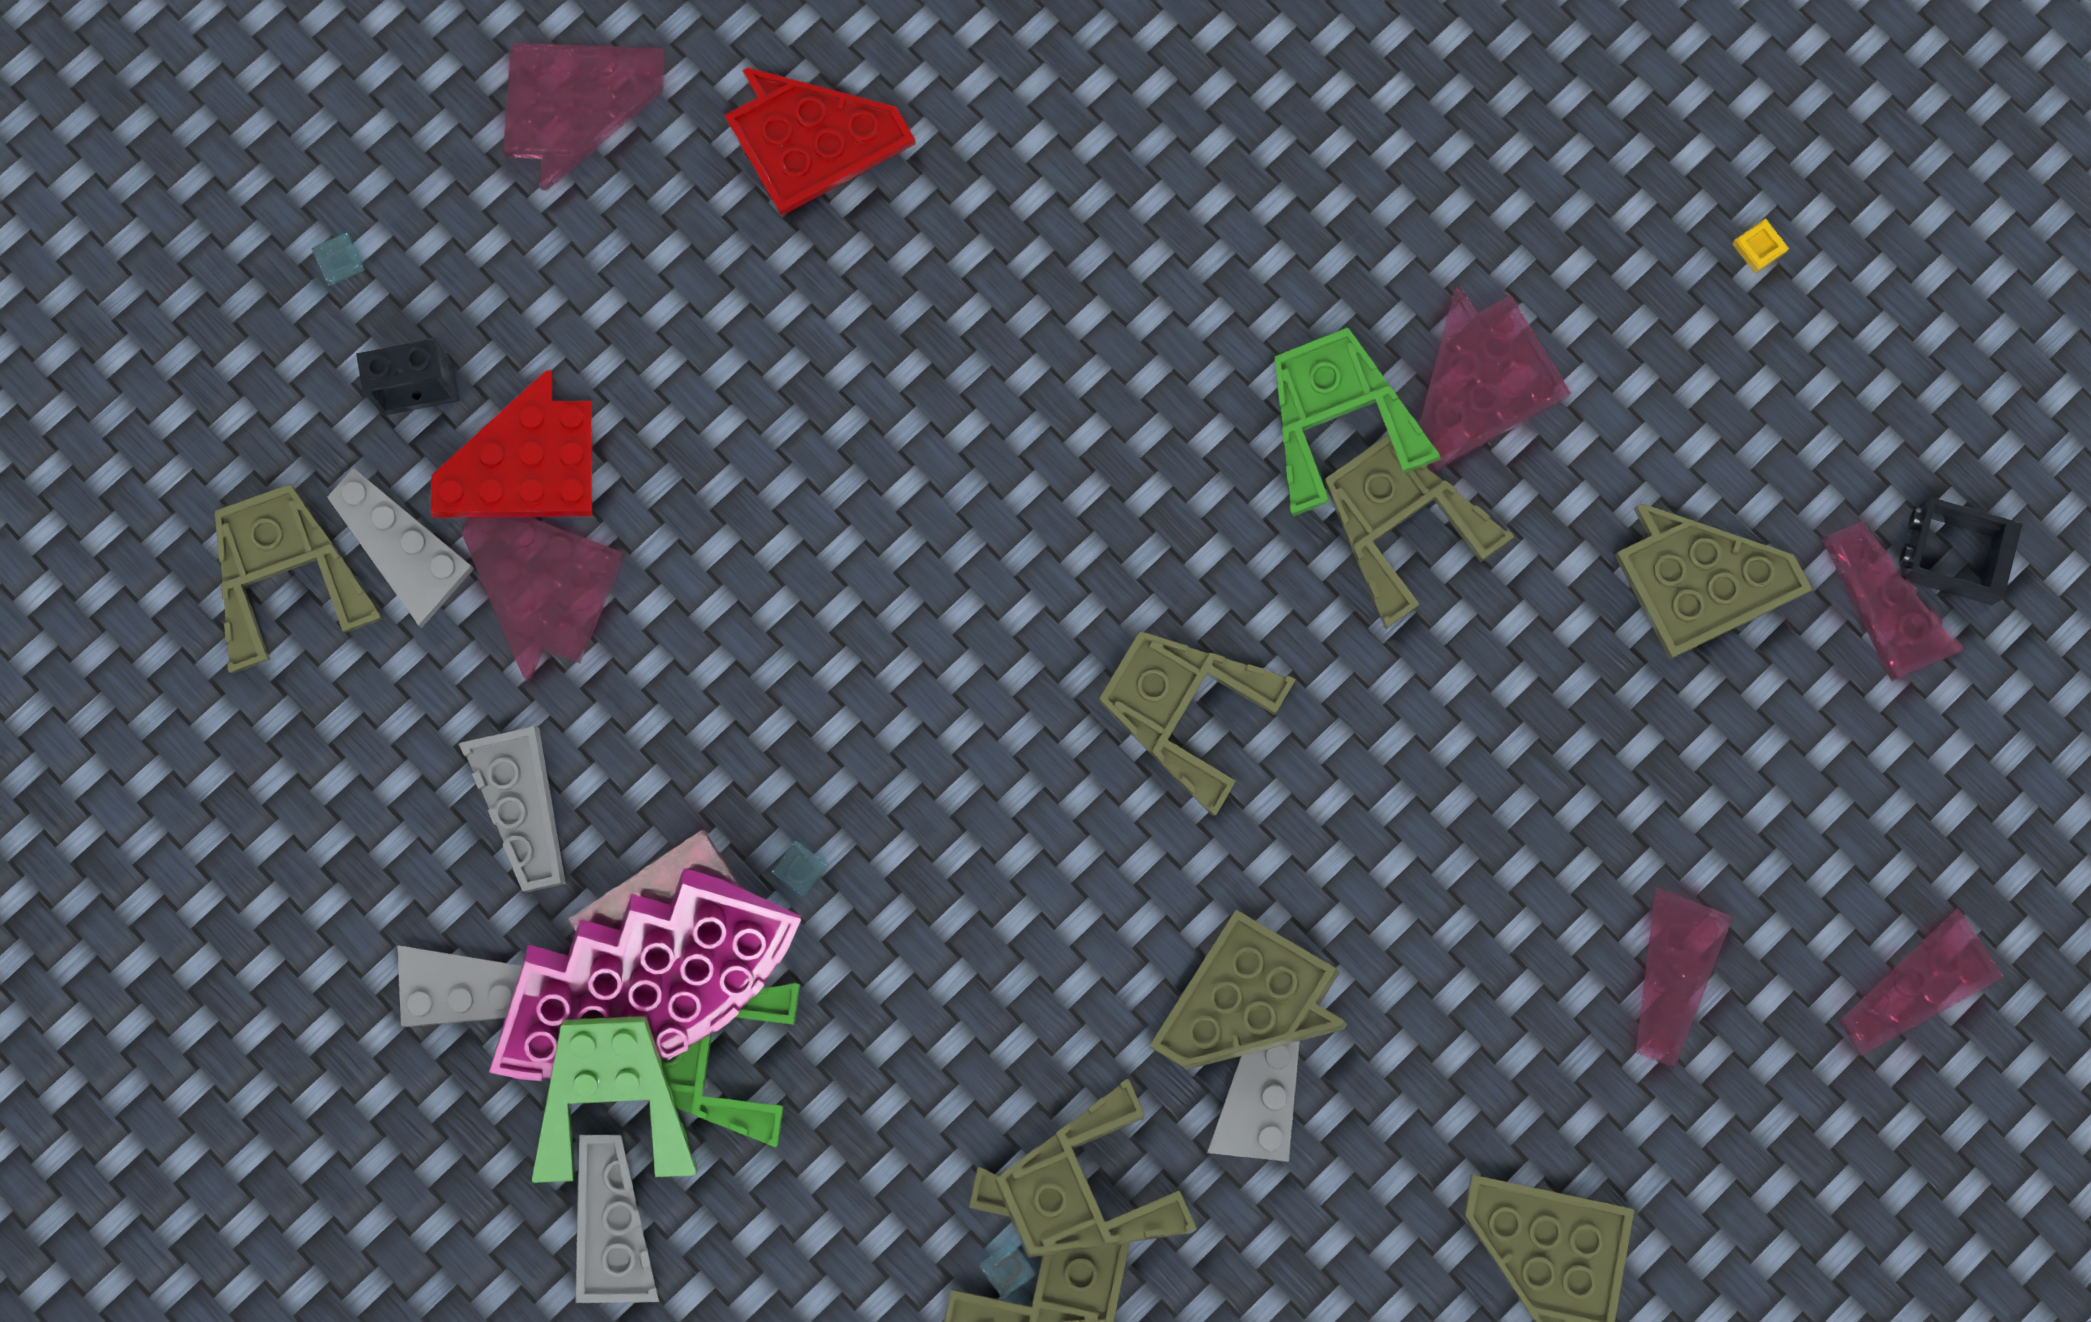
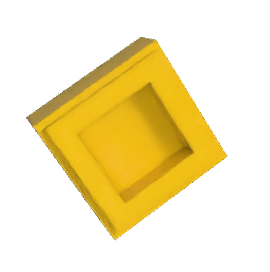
[1732,218,1789,274]

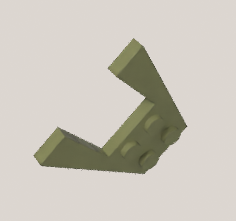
[1324,434,1514,630]
[215,484,383,674]
[1098,631,1296,816]
[995,1079,1197,1258]
[944,1167,1130,1322]

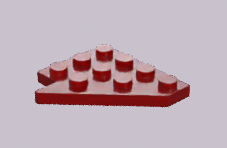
[724,67,916,216]
[431,370,592,518]

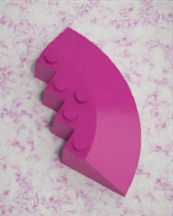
[489,868,801,1081]

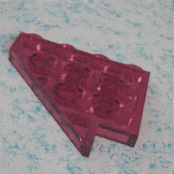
[1418,286,1571,472]
[462,517,625,681]

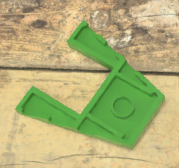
[1275,328,1441,516]
[661,983,800,1147]
[532,1016,698,1183]

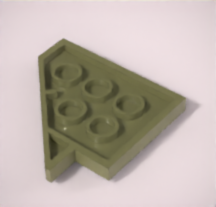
[1614,503,1813,660]
[1150,910,1347,1070]
[1463,1175,1634,1322]

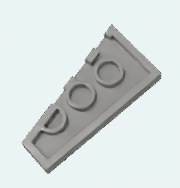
[327,468,474,628]
[459,726,566,892]
[397,945,521,1027]
[1207,1041,1300,1162]
[576,1135,659,1303]

